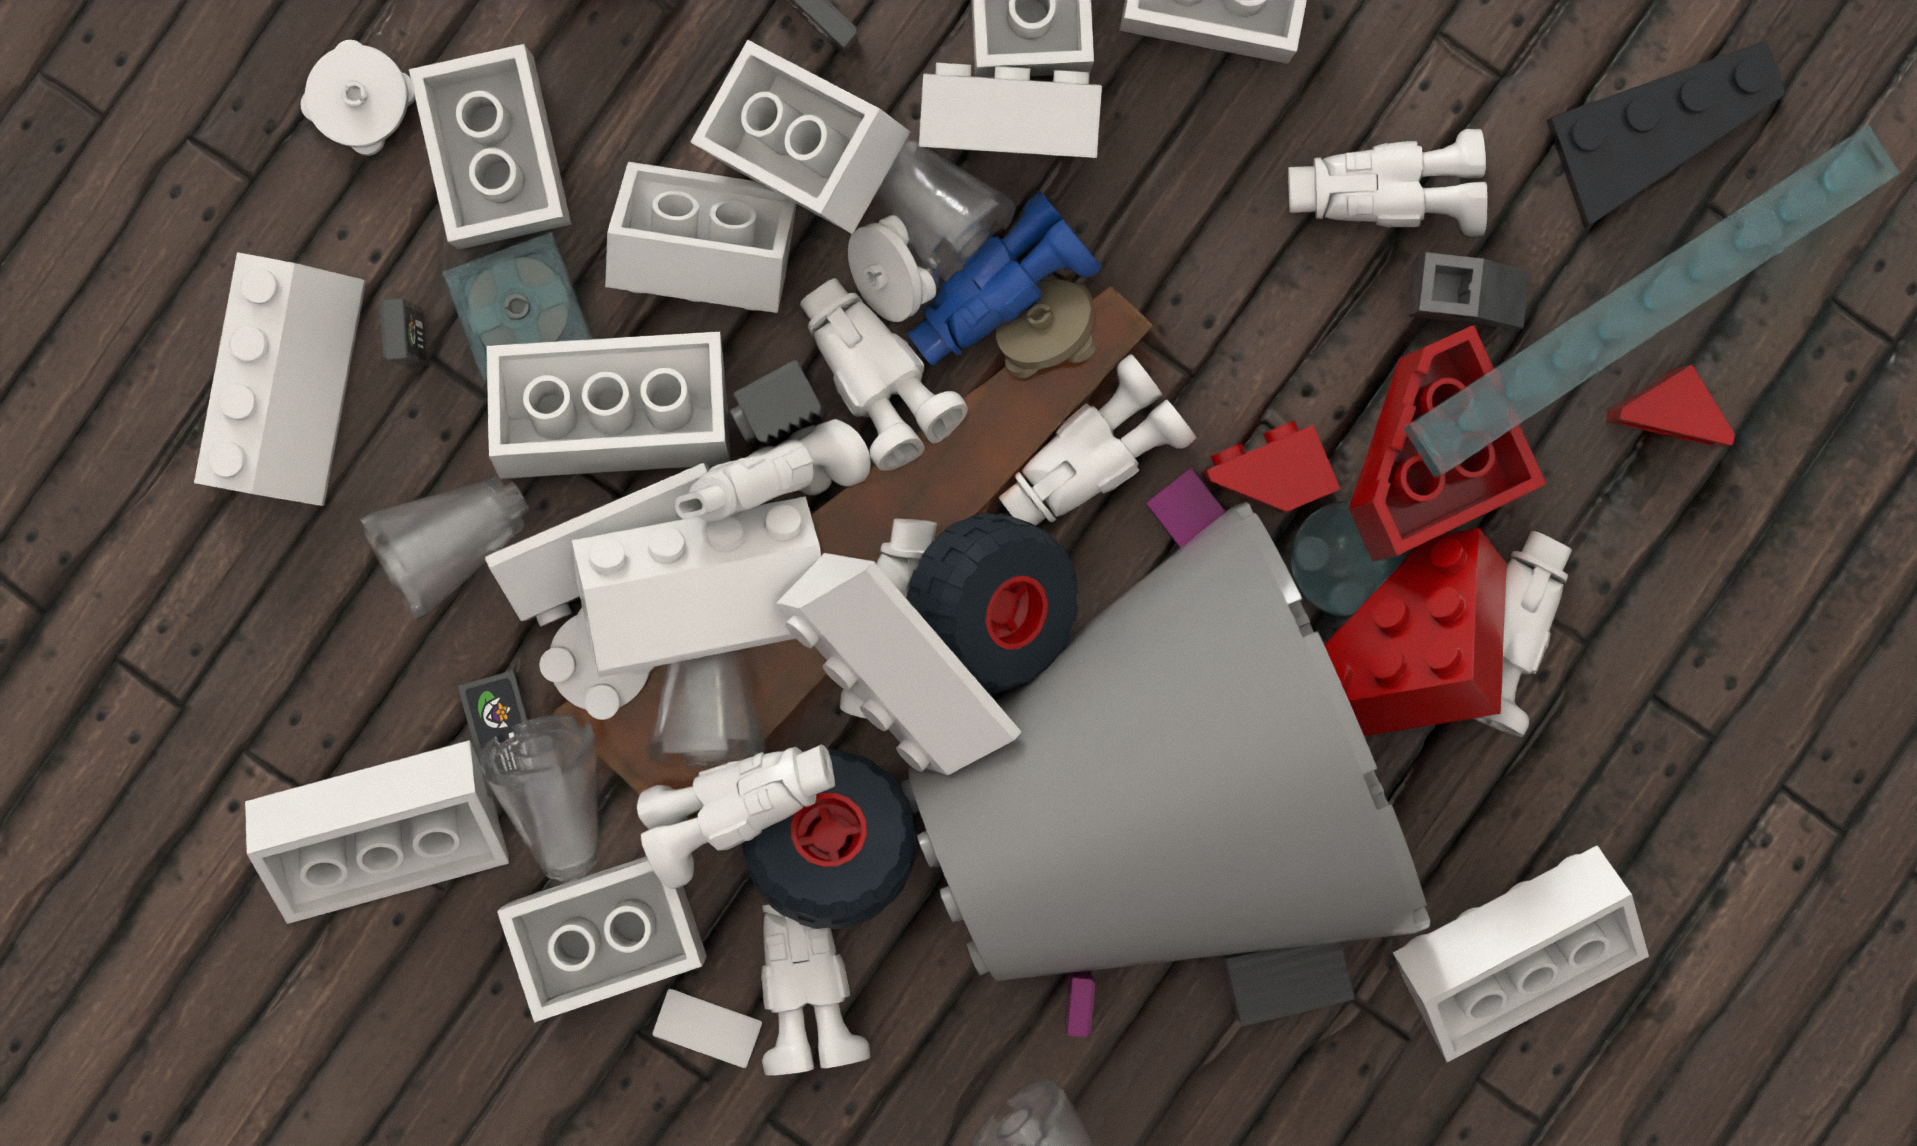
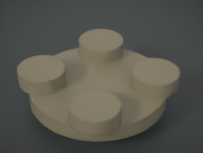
[996,279,1096,379]

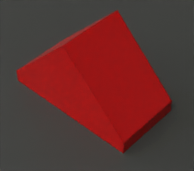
[1606,365,1735,448]

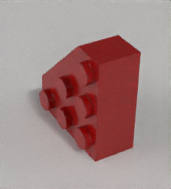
[1349,325,1546,562]
[1324,528,1507,736]

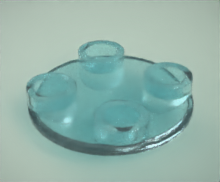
[1291,501,1406,616]

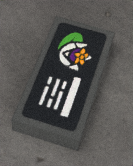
[785,0,859,57]
[380,299,427,367]
[458,670,547,797]

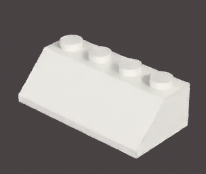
[194,252,366,506]
[487,332,730,479]
[485,463,712,627]
[572,496,821,677]
[776,553,1022,775]
[245,740,509,924]
[1393,846,1649,1062]

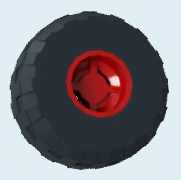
[907,513,1078,693]
[742,749,917,930]

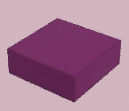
[1144,468,1225,548]
[1064,971,1095,1038]

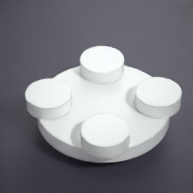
[301,40,415,156]
[848,215,936,322]
[539,608,655,720]

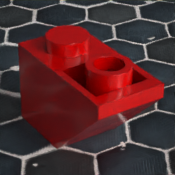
[1201,420,1340,513]

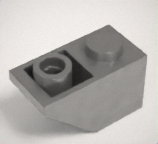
[1407,252,1530,329]

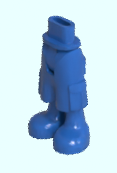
[907,191,1102,366]

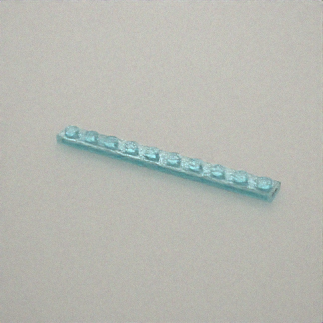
[1403,125,1900,478]

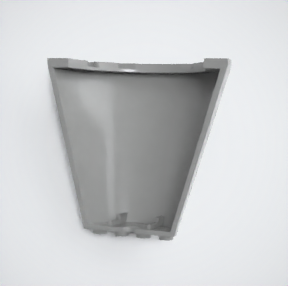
[900,501,1430,981]

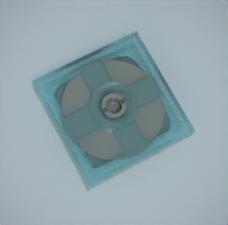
[443,232,592,382]

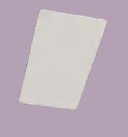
[653,989,762,1068]

